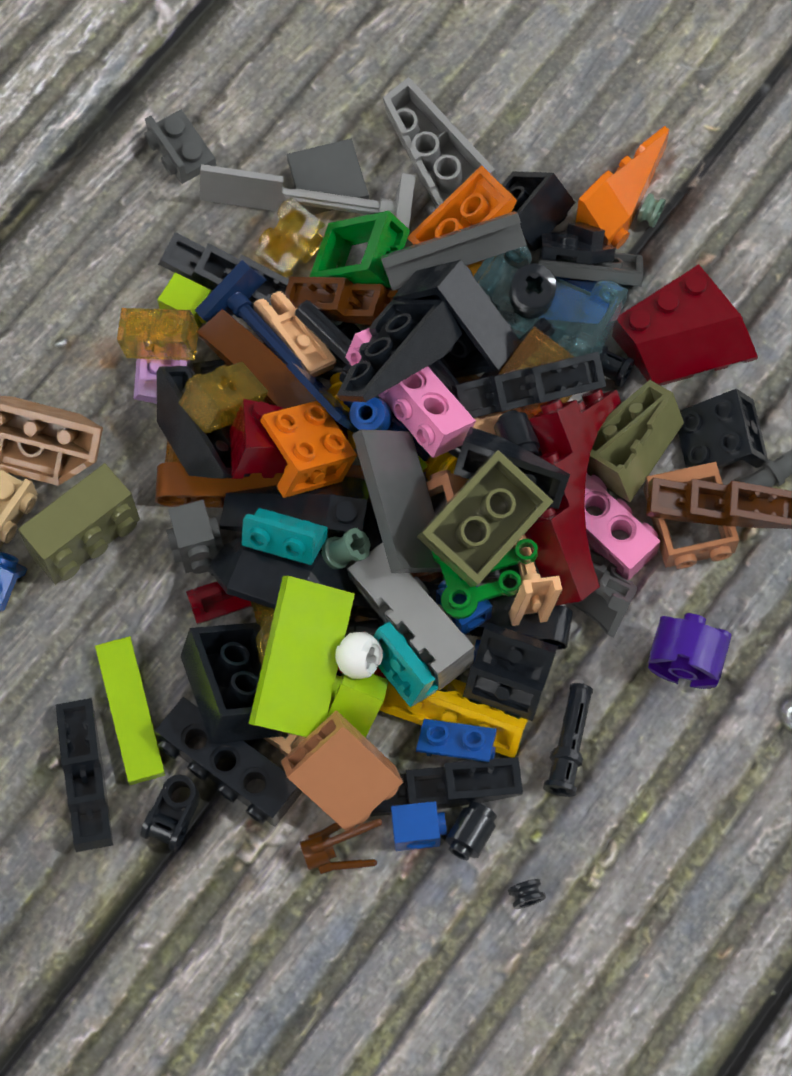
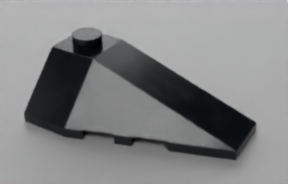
[219,476,371,539]

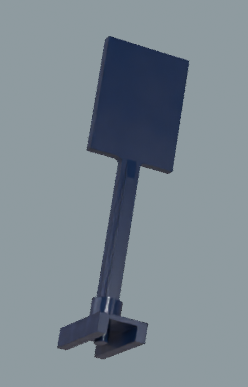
[195,259,359,433]

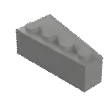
[347,543,475,690]

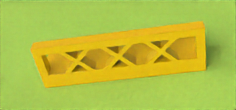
[379,678,528,758]

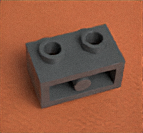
[166,500,223,574]

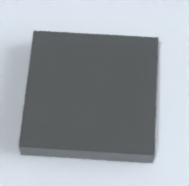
[287,138,369,217]

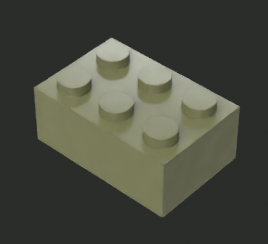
[417,450,554,587]
[18,463,140,585]

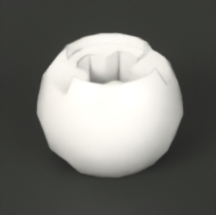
[335,632,383,679]

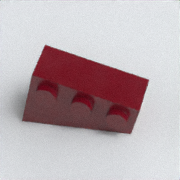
[230,399,348,479]

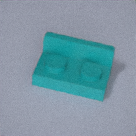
[242,508,328,565]
[373,622,438,707]

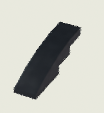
[158,232,289,305]
[451,351,606,418]
[55,698,113,852]
[370,757,523,817]

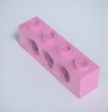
[345,328,476,458]
[584,473,660,580]

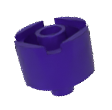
[648,613,732,689]

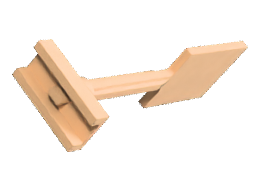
[473,407,562,626]

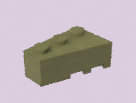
[587,380,684,502]

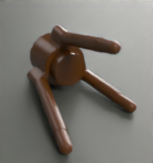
[300,819,382,874]

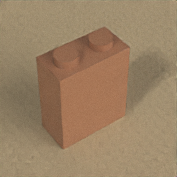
[281,710,403,831]

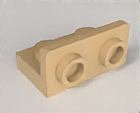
[0,469,37,548]

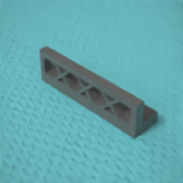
[381,211,527,291]

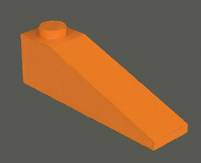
[576,126,670,249]

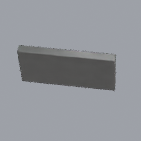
[353,429,442,573]

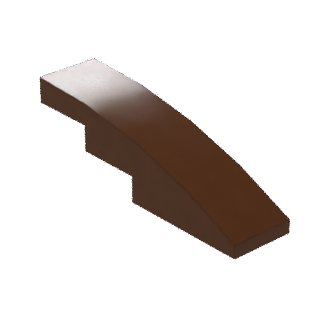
[285,277,399,326]
[197,309,317,408]
[646,478,792,529]

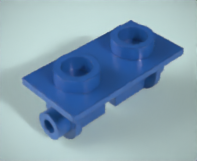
[416,719,497,762]

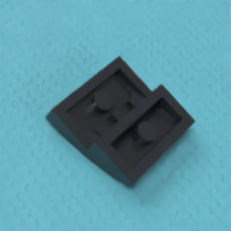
[463,622,558,721]

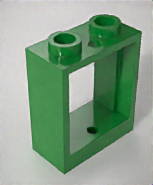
[309,210,410,289]

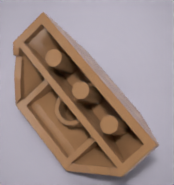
[0,396,103,486]

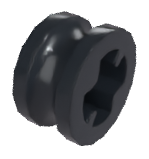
[508,879,546,909]

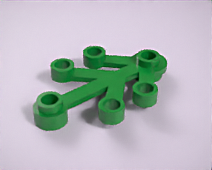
[432,539,538,619]

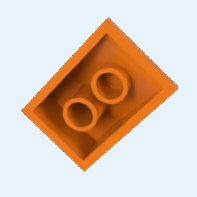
[407,165,517,278]

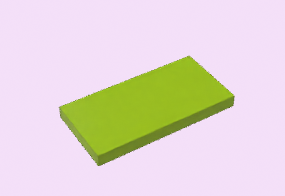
[249,575,355,737]

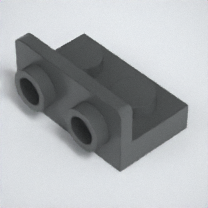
[144,109,216,184]

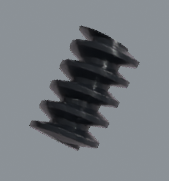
[509,263,557,319]

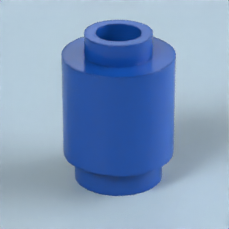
[349,397,393,430]

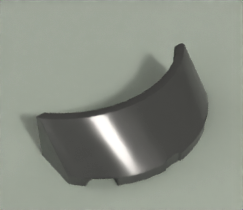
[487,547,637,638]

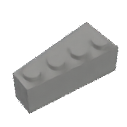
[383,77,497,209]

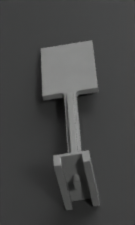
[200,164,416,248]

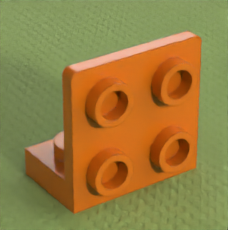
[261,401,357,498]

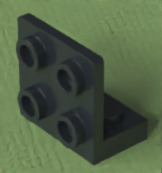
[678,388,768,469]

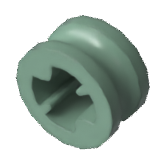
[637,193,666,228]

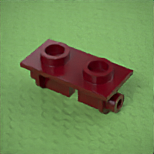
[186,581,258,625]

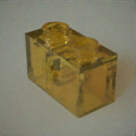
[117,308,199,360]
[179,362,269,434]

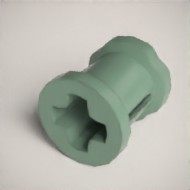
[322,528,371,570]

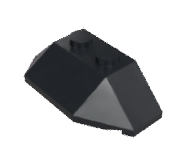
[156,366,251,479]
[209,536,357,609]

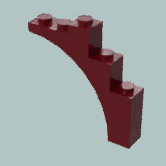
[525,388,622,606]

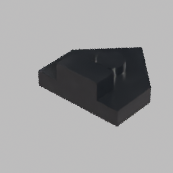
[541,222,616,265]

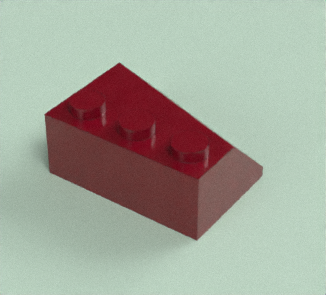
[612,264,758,386]

